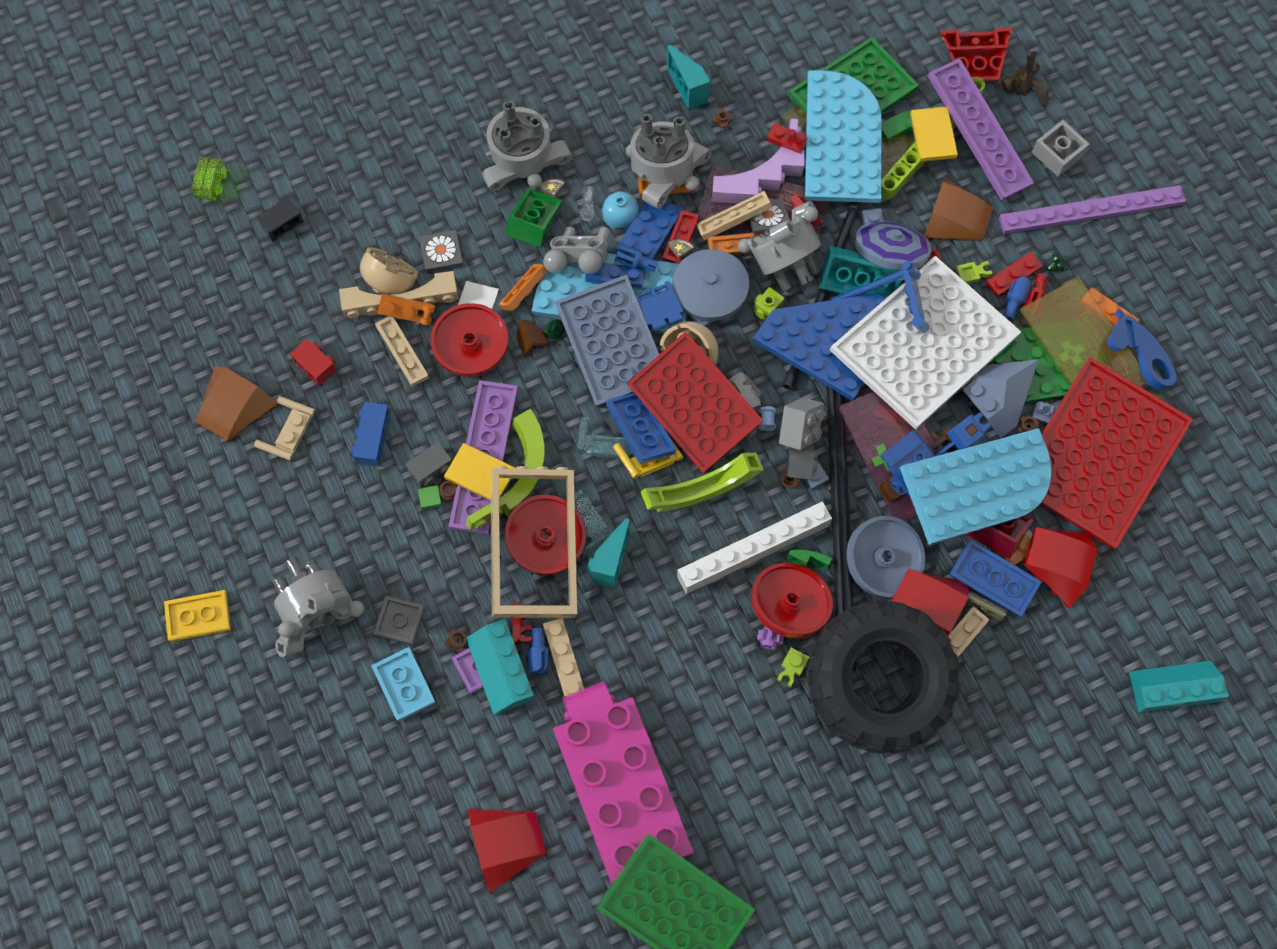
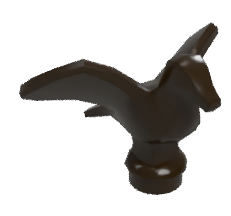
[1002,51,1049,107]

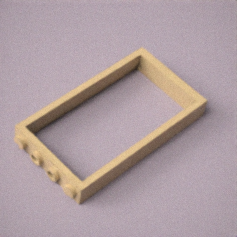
[491,466,577,618]

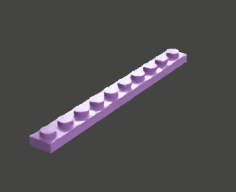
[999,185,1186,234]

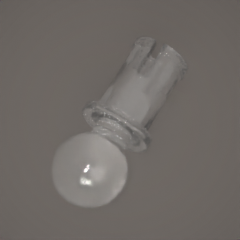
[580,186,595,221]

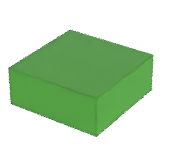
[418,485,442,510]

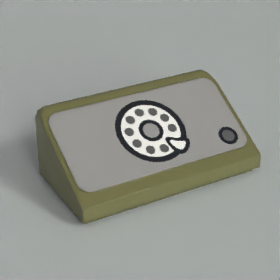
[965,590,1007,622]

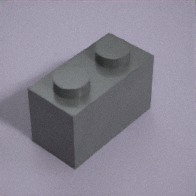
[405,442,452,488]
[787,443,818,479]

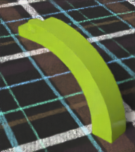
[641,452,764,512]

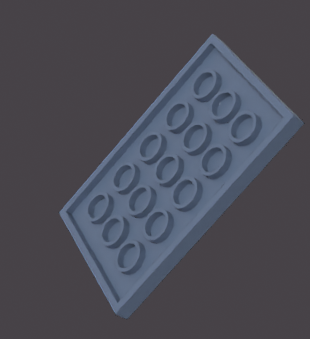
[555,274,659,407]

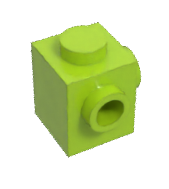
[754,287,784,320]

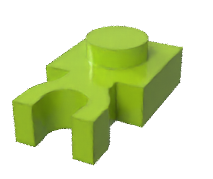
[955,261,992,284]
[777,647,809,688]

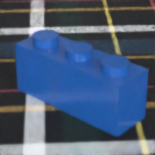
[351,402,390,467]

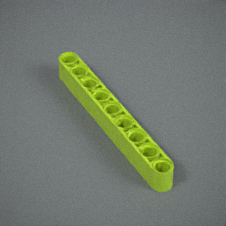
[881,77,985,200]

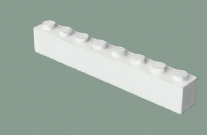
[677,502,832,594]

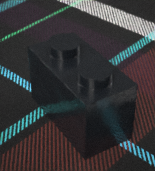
[256,197,304,242]

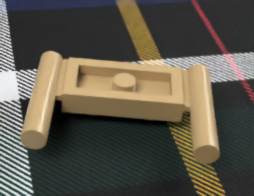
[254,396,316,461]

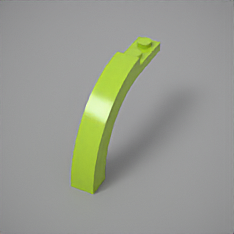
[465,409,544,531]

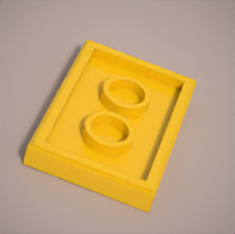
[910,107,958,162]
[444,443,516,501]
[164,590,231,642]

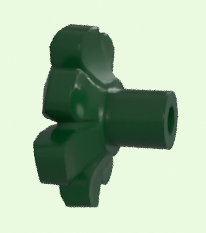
[1047,251,1069,272]

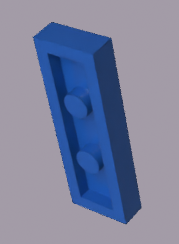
[585,263,644,288]

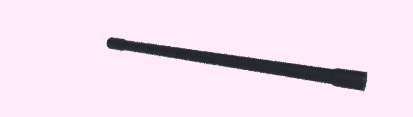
[782,202,862,390]

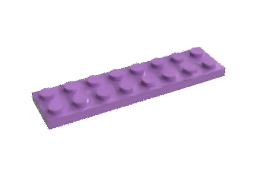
[927,58,1034,201]
[448,380,518,535]

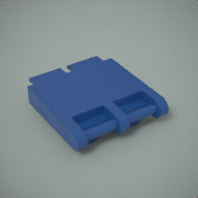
[634,281,683,332]

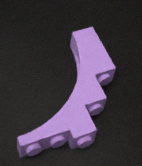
[712,119,806,204]

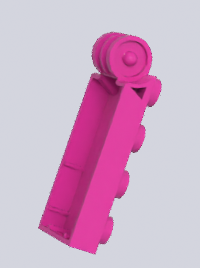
[553,681,694,884]

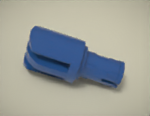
[614,243,659,272]
[1003,277,1031,321]
[528,628,549,676]

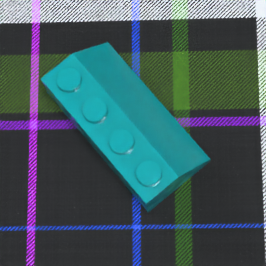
[820,246,901,298]
[467,619,534,715]
[1129,661,1229,713]

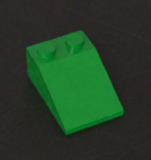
[505,188,562,247]

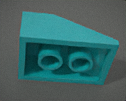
[667,45,711,110]
[588,519,630,588]

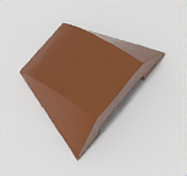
[925,177,993,241]
[196,366,278,441]

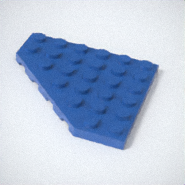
[752,293,886,401]

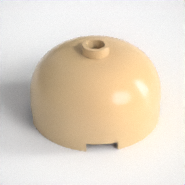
[360,247,418,295]
[660,322,719,365]

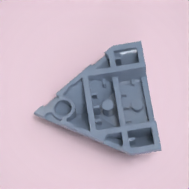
[960,359,1039,438]

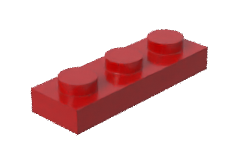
[662,210,699,264]
[986,252,1043,298]

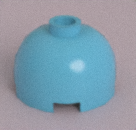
[602,191,639,230]

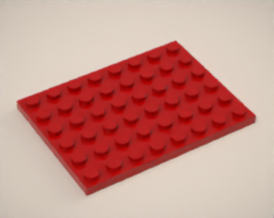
[1040,357,1193,550]

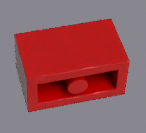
[290,339,337,386]

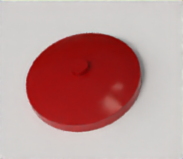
[431,303,509,377]
[505,495,586,575]
[751,563,833,638]

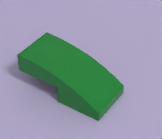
[881,111,913,142]
[787,550,832,571]

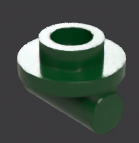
[543,318,564,338]

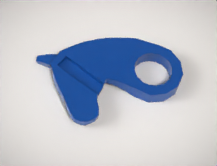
[1107,309,1176,390]

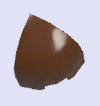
[517,319,548,355]

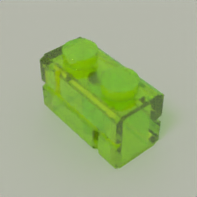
[191,157,226,201]

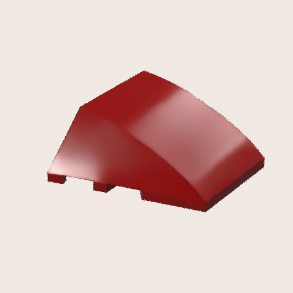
[940,28,1012,81]
[1024,527,1097,608]
[891,569,969,635]
[468,809,547,893]

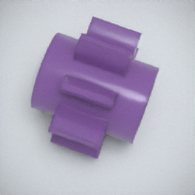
[757,626,784,650]

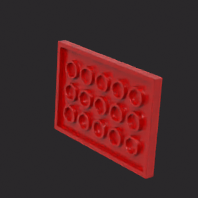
[627,331,763,473]

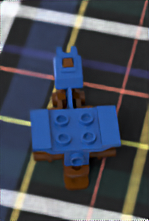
[878,412,991,502]

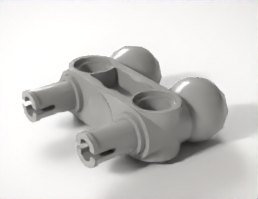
[543,227,611,274]

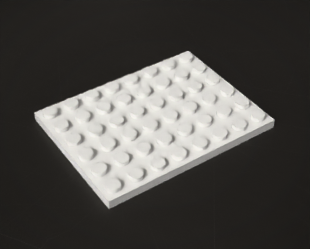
[830,256,1021,430]

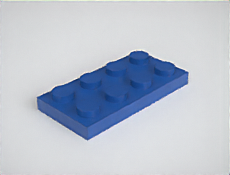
[616,201,683,260]
[606,392,676,464]
[949,539,1041,617]

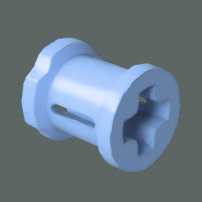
[759,406,776,431]

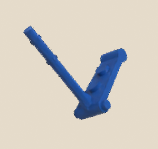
[831,261,929,333]

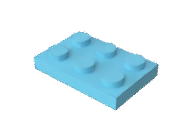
[371,647,436,722]

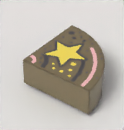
[539,179,565,197]
[668,240,694,259]

